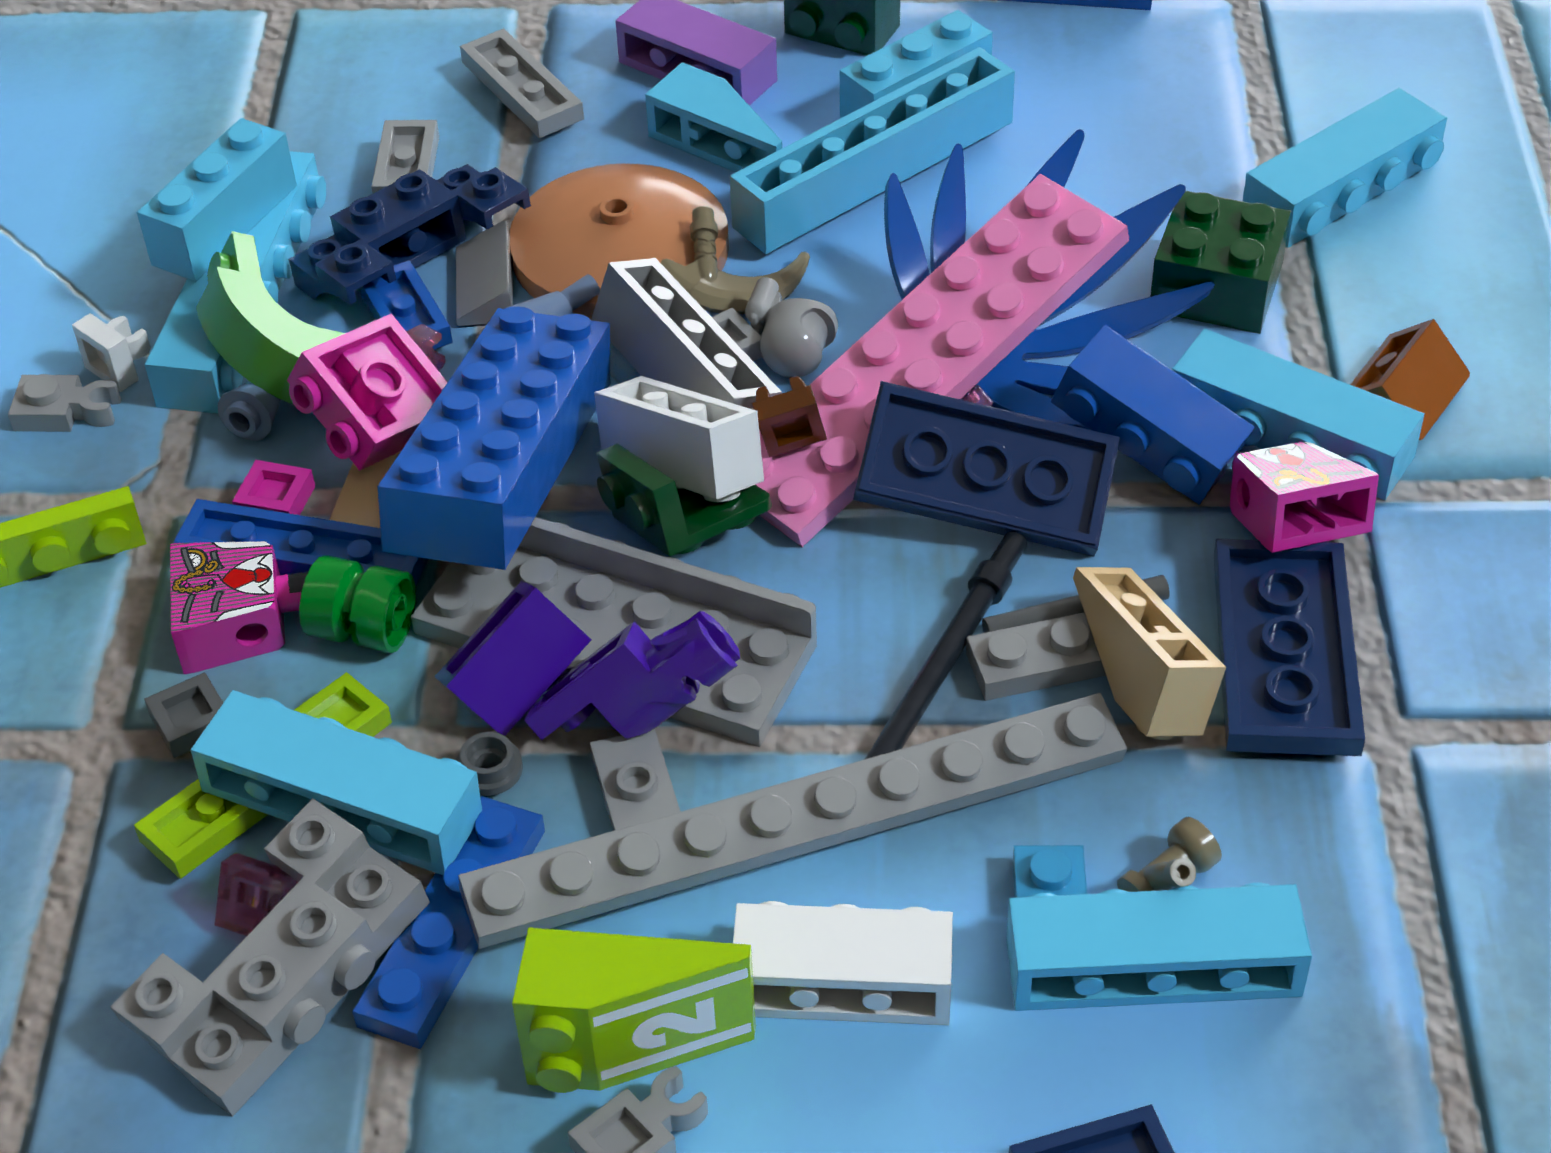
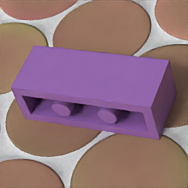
[615,0,777,106]

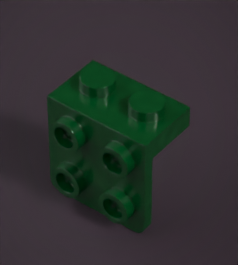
[596,444,772,556]

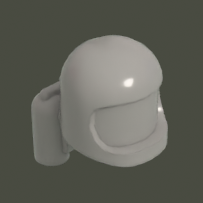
[745,277,838,378]

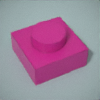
[232,460,315,515]

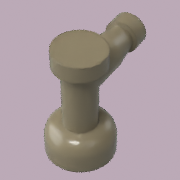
[1117,817,1222,892]

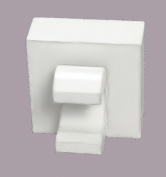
[72,313,151,392]

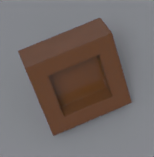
[752,376,827,457]

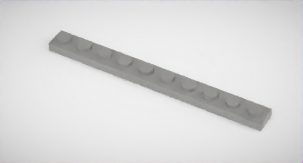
[458,693,1127,949]

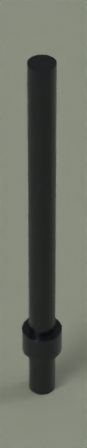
[864,531,1027,760]

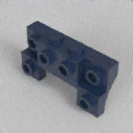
[288,164,531,305]

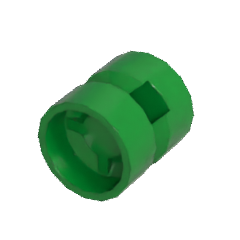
[299,555,416,653]

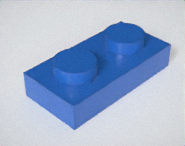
[359,260,453,353]

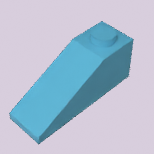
[645,62,782,172]

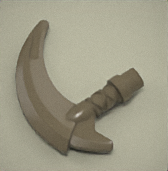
[661,206,810,315]

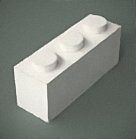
[594,376,764,502]
[733,901,953,1025]

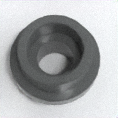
[456,732,523,796]

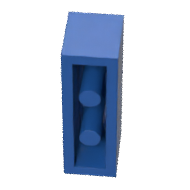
[1050,325,1255,505]

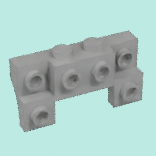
[110,798,430,1117]

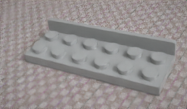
[411,517,817,747]

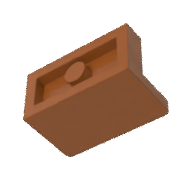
[1350,319,1470,440]

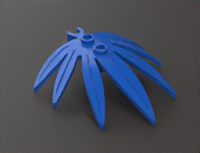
[884,129,1214,430]

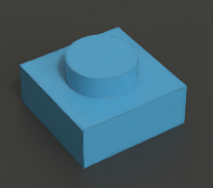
[1013,845,1087,897]

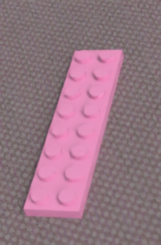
[755,173,1129,547]

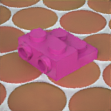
[287,313,448,471]

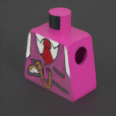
[1230,442,1379,553]
[170,541,309,674]

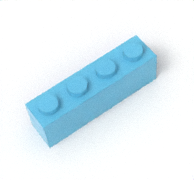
[1243,87,1448,248]
[1172,328,1425,501]
[191,690,482,875]
[1006,882,1312,1011]

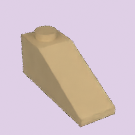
[1073,567,1226,740]

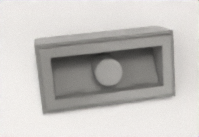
[456,221,513,326]

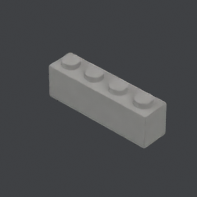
[591,258,782,430]

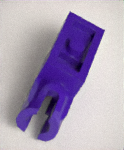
[524,611,740,740]

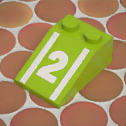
[512,927,756,1093]

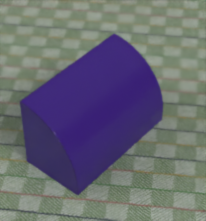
[434,581,592,736]

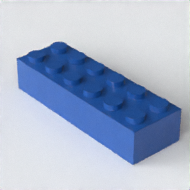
[377,306,611,570]

